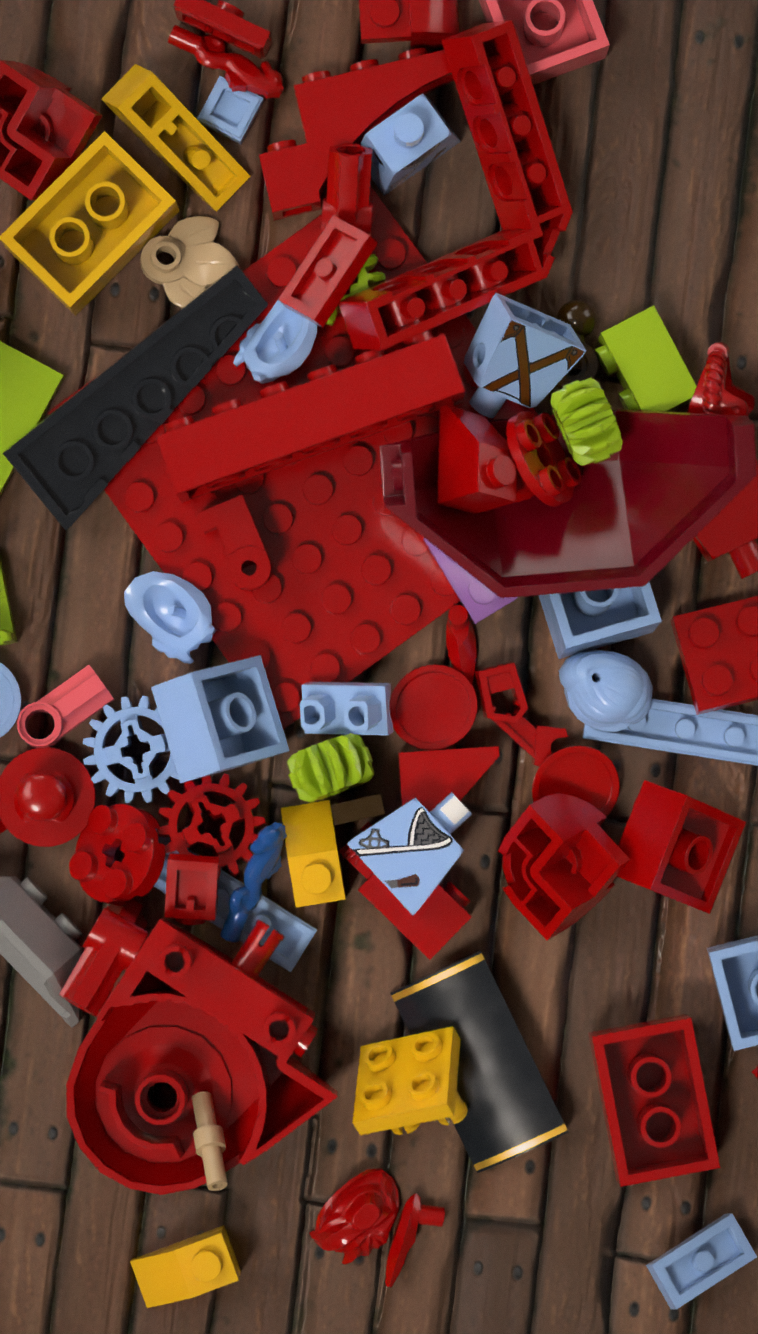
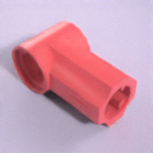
[17,665,115,748]

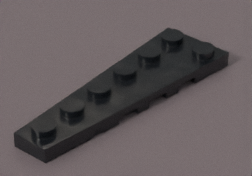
[3,265,268,531]

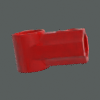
[58,899,149,1017]

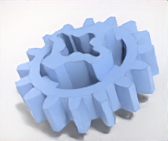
[83,696,179,803]

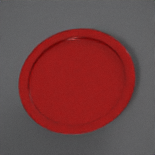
[390,664,478,750]
[532,746,620,817]

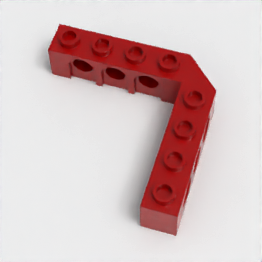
[339,20,573,350]

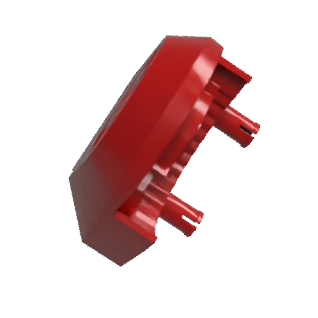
[67,918,338,1195]

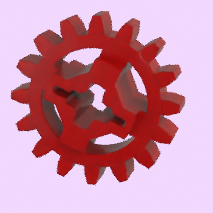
[157,773,266,881]

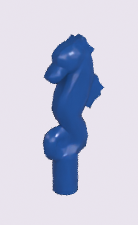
[220,822,287,942]

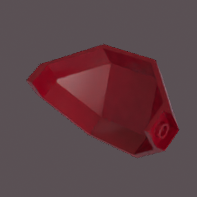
[379,409,757,598]

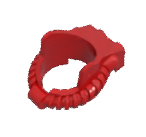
[687,342,755,416]

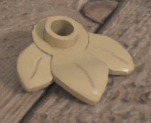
[140,216,239,308]

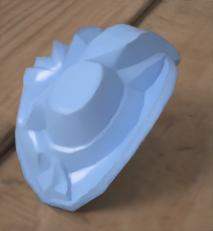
[233,298,317,384]
[124,571,216,664]

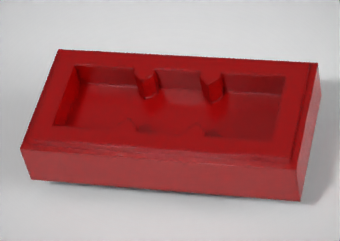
[174,0,272,59]

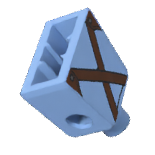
[464,293,586,418]

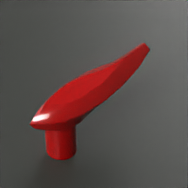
[446,603,476,684]
[385,1193,445,1288]

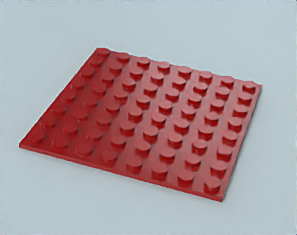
[47,185,538,730]

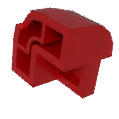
[358,0,460,50]
[0,60,103,201]
[497,793,631,941]

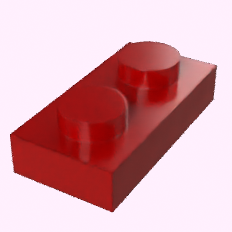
[278,216,378,328]

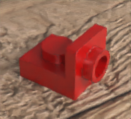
[164,853,220,925]

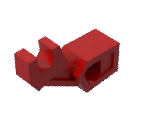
[475,662,568,767]

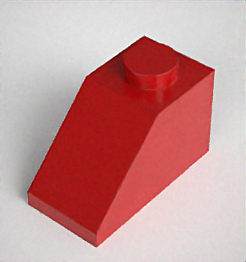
[437,405,517,514]
[398,746,499,812]

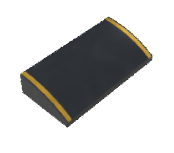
[390,949,569,1173]

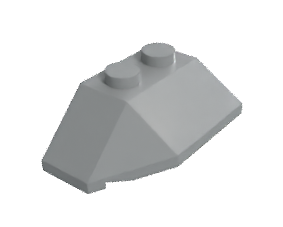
[0,876,85,1028]

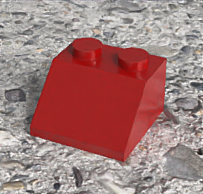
[617,780,746,914]

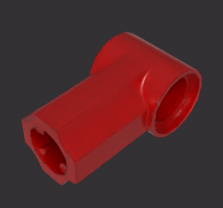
[321,143,373,236]

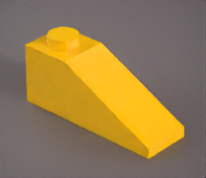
[101,64,251,212]

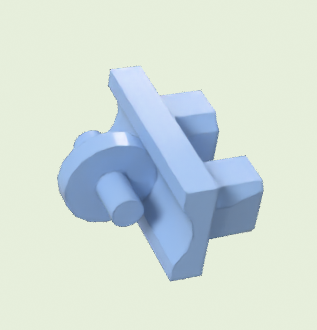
[300,682,393,735]

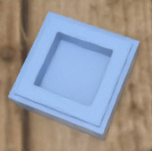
[197,76,264,145]

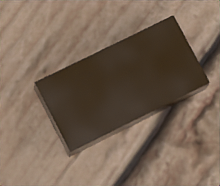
[331,794,385,825]

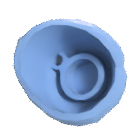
[559,650,653,732]

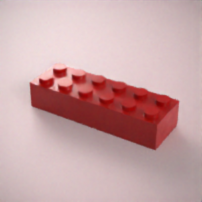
[156,331,465,503]

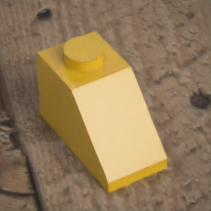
[281,800,346,908]
[130,1225,241,1308]

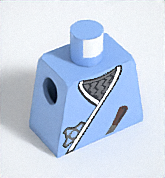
[361,94,460,196]
[347,792,472,915]

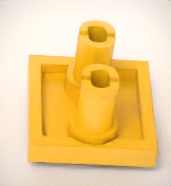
[352,1026,468,1136]

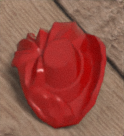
[309,1168,400,1264]

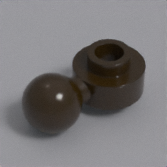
[556,300,598,389]

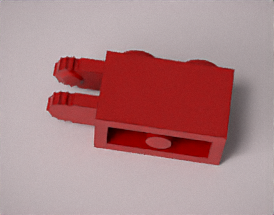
[339,821,472,960]

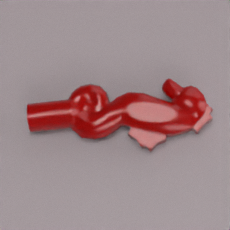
[168,25,284,99]

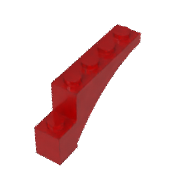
[259,48,454,221]

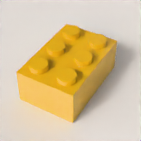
[0,131,179,316]

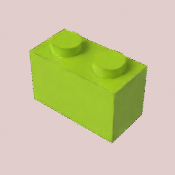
[595,305,696,412]

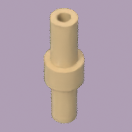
[192,1092,228,1191]

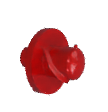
[506,411,582,507]
[0,747,96,847]

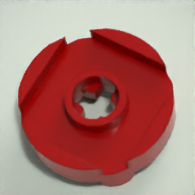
[69,804,165,906]

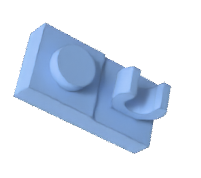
[646,1213,757,1309]

